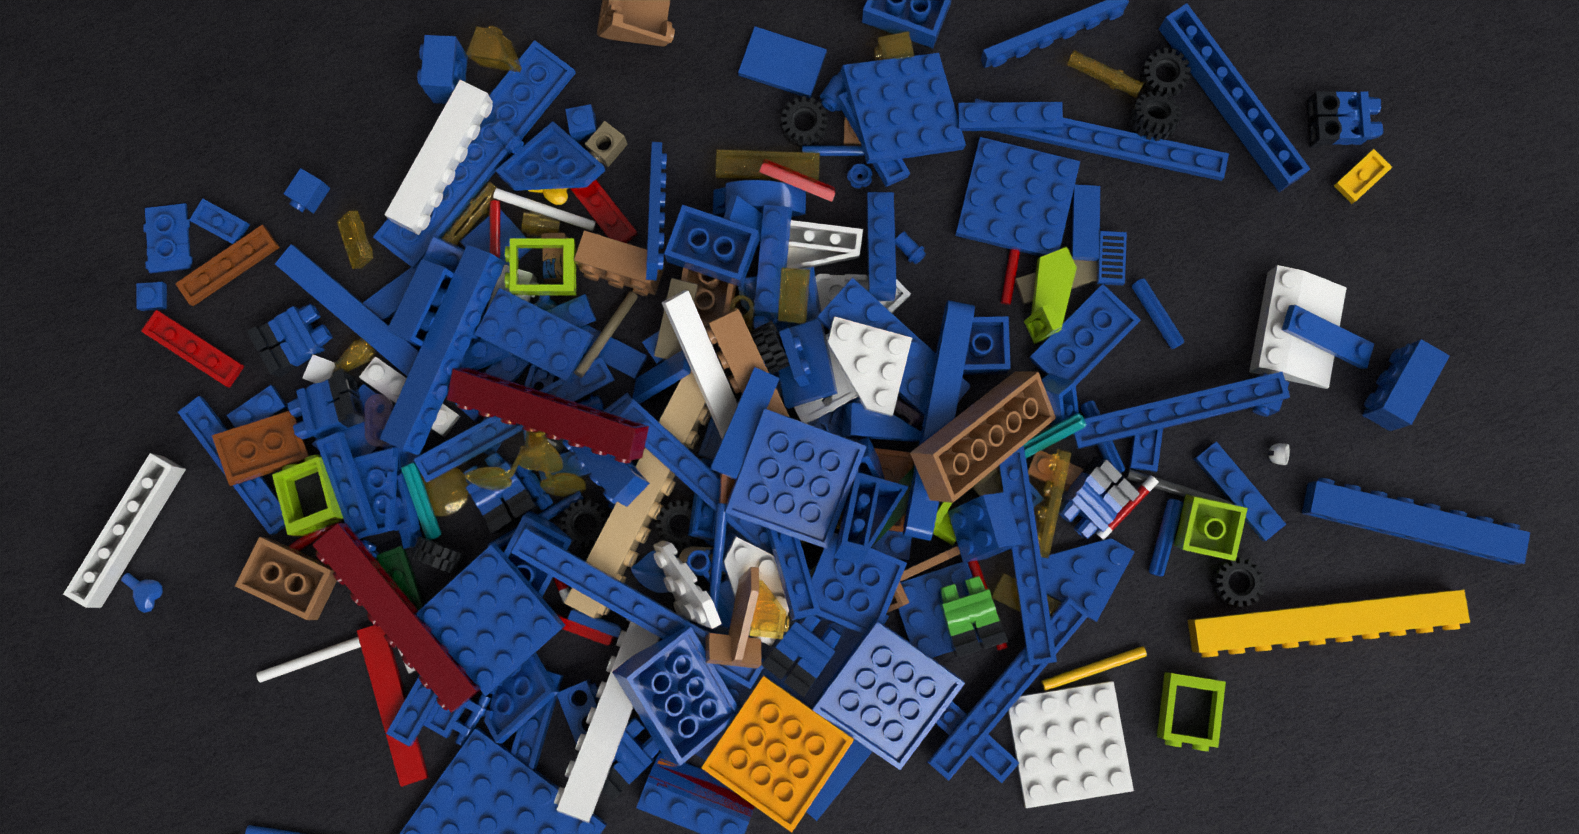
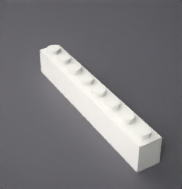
[554,619,660,823]

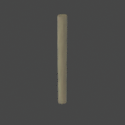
[574,291,638,378]

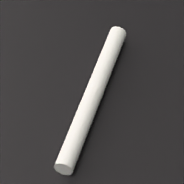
[493,188,596,231]
[257,637,361,683]

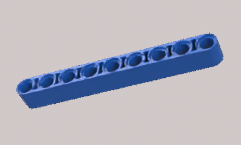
[903,300,975,541]

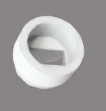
[1268,443,1290,465]

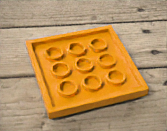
[701,675,854,832]

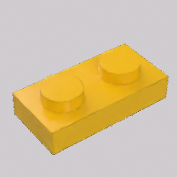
[1334,149,1392,204]

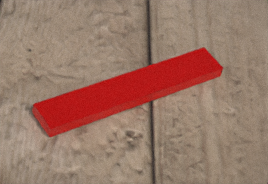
[357,625,429,787]

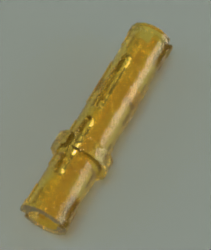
[1067,50,1144,98]
[442,182,497,246]

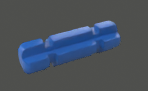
[515,462,553,510]

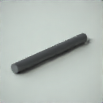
[1126,469,1232,504]

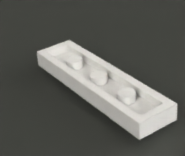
[359,357,460,438]

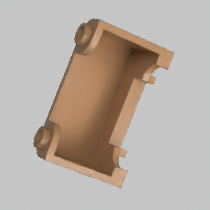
[597,0,675,47]

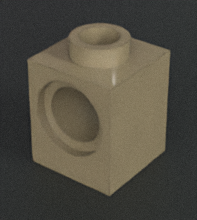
[585,121,628,167]

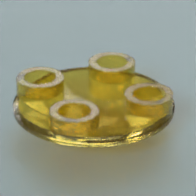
[421,468,468,516]

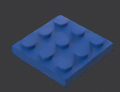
[811,532,907,635]
[898,562,979,658]

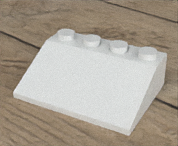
[1249,265,1346,389]

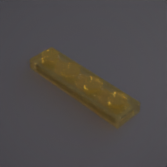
[716,150,820,180]
[1037,449,1071,558]

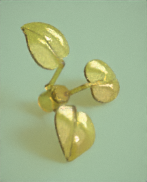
[464,431,587,496]

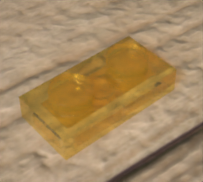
[337,211,373,269]
[778,267,810,323]

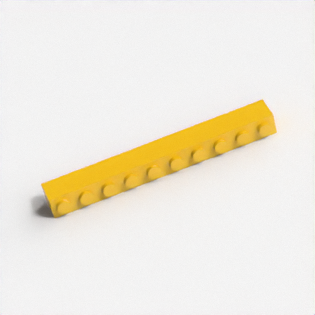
[1188,590,1470,657]

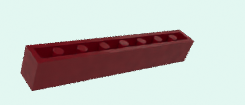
[447,368,649,463]
[313,523,481,713]

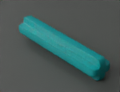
[1023,413,1086,458]
[401,463,441,540]

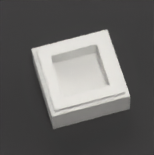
[303,354,339,383]

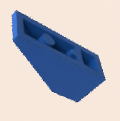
[842,399,921,442]

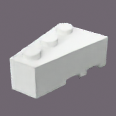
[786,220,863,271]

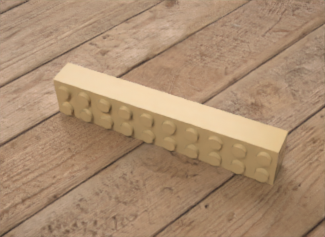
[564,370,711,618]

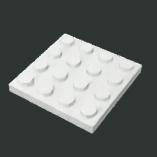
[1008,681,1134,808]

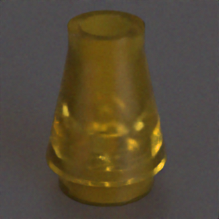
[521,210,560,236]
[334,338,375,372]

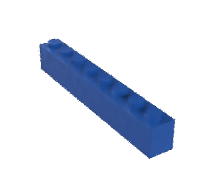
[1159,3,1310,192]
[380,245,506,455]
[1302,478,1530,565]

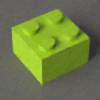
[1174,494,1248,561]

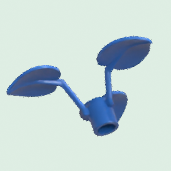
[631,522,746,628]

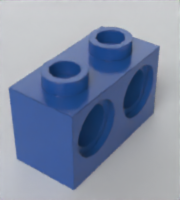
[557,679,600,744]

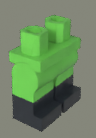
[940,576,1008,658]

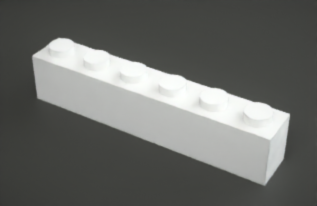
[385,80,493,235]
[64,453,186,608]

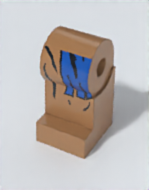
[541,233,568,284]

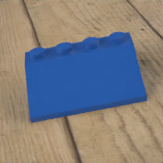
[612,626,740,766]

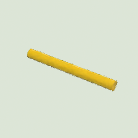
[1041,646,1147,691]

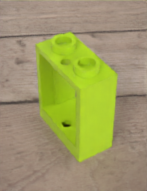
[505,238,576,295]
[272,455,344,536]
[1157,672,1226,752]

